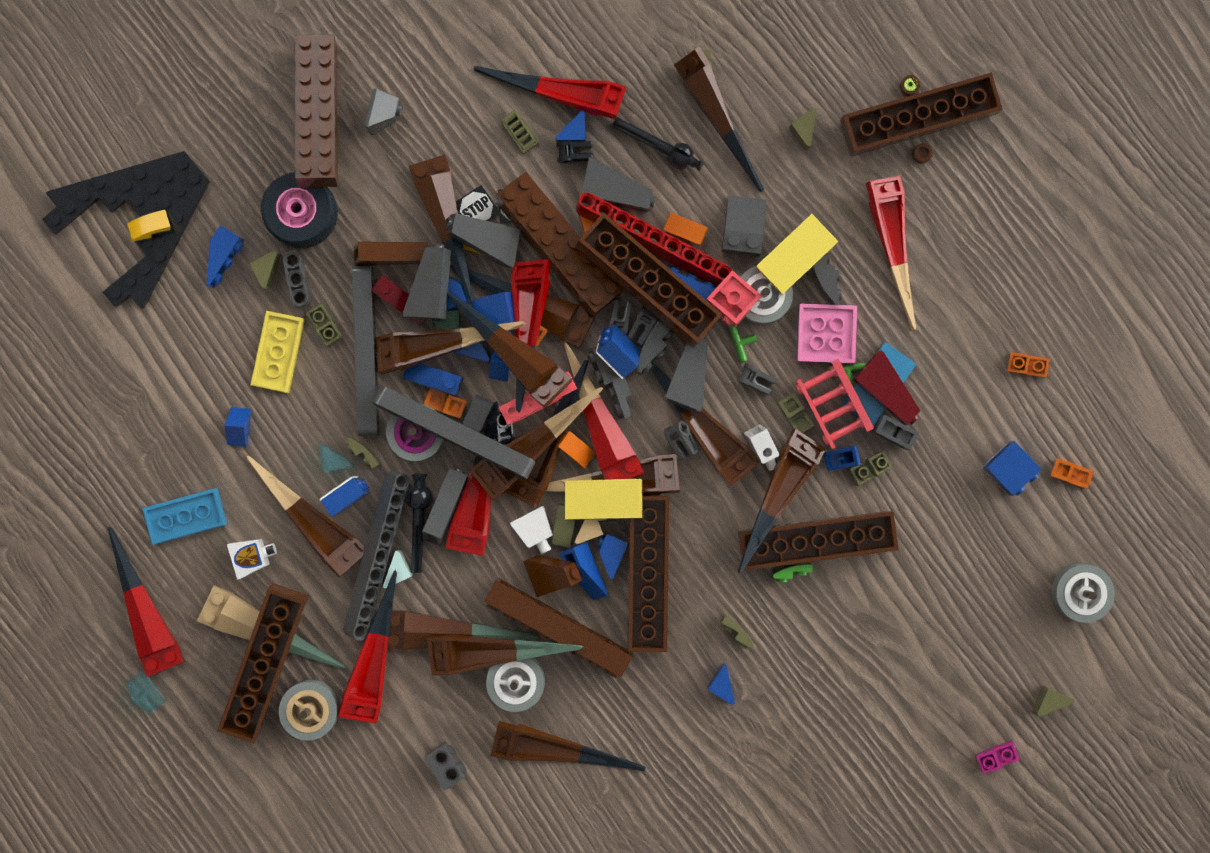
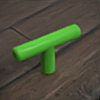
[729,325,757,363]
[828,362,866,387]

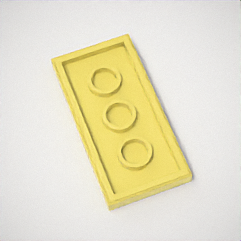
[756,214,839,295]
[251,311,305,393]
[565,479,642,520]

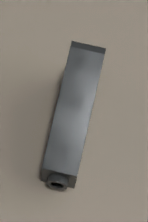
[582,157,656,212]
[445,213,521,268]
[403,244,451,320]
[664,337,708,414]
[422,468,467,546]

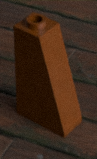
[354,241,428,266]

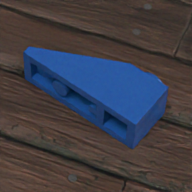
[403,364,464,396]

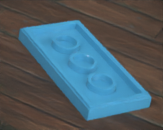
[841,342,916,426]
[142,488,228,545]

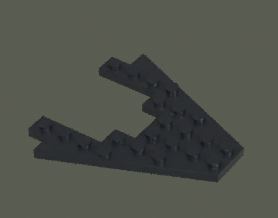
[42,151,210,309]

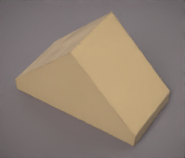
[574,519,603,544]

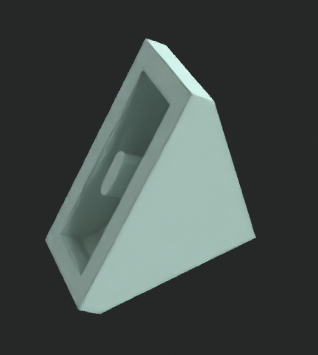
[383,550,413,588]

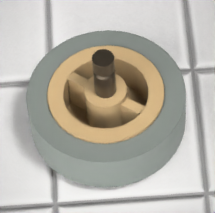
[279,680,340,741]

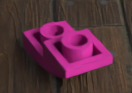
[976,740,1020,774]

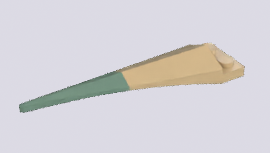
[197,585,346,669]

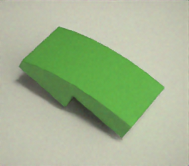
[771,563,813,582]

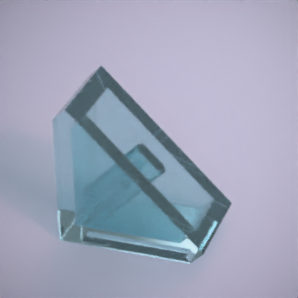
[318,443,355,473]
[127,671,166,713]

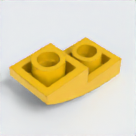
[127,210,171,242]

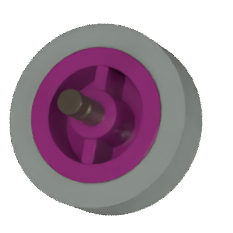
[386,404,445,461]

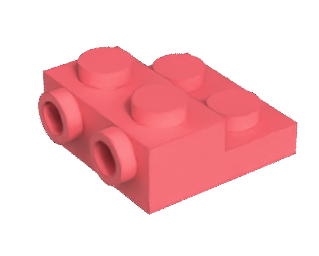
[706,271,762,327]

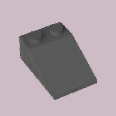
[721,195,766,257]

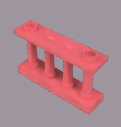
[795,358,874,449]
[499,371,577,425]

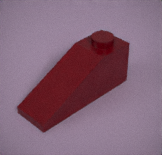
[371,275,426,327]

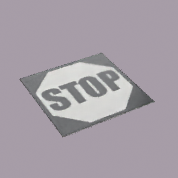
[456,185,500,221]

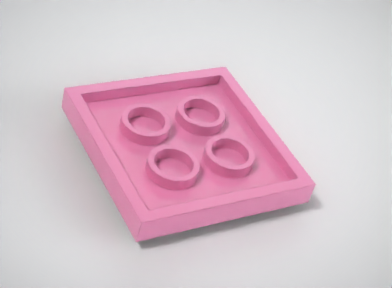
[797,304,857,364]

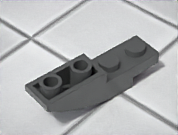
[811,252,842,305]
[637,320,674,375]
[587,347,632,419]

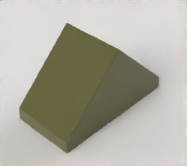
[789,108,817,150]
[249,251,281,291]
[1032,685,1075,717]

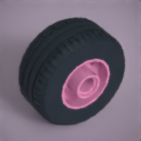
[261,172,338,248]

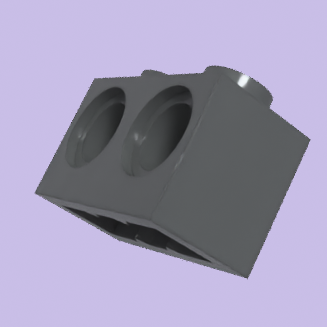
[872,415,919,450]
[424,742,466,791]

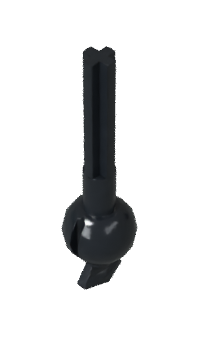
[612,117,704,171]
[405,473,432,573]

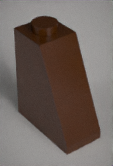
[523,555,582,597]

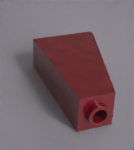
[852,350,921,425]

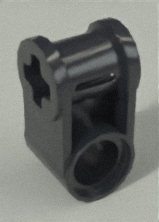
[488,411,515,445]

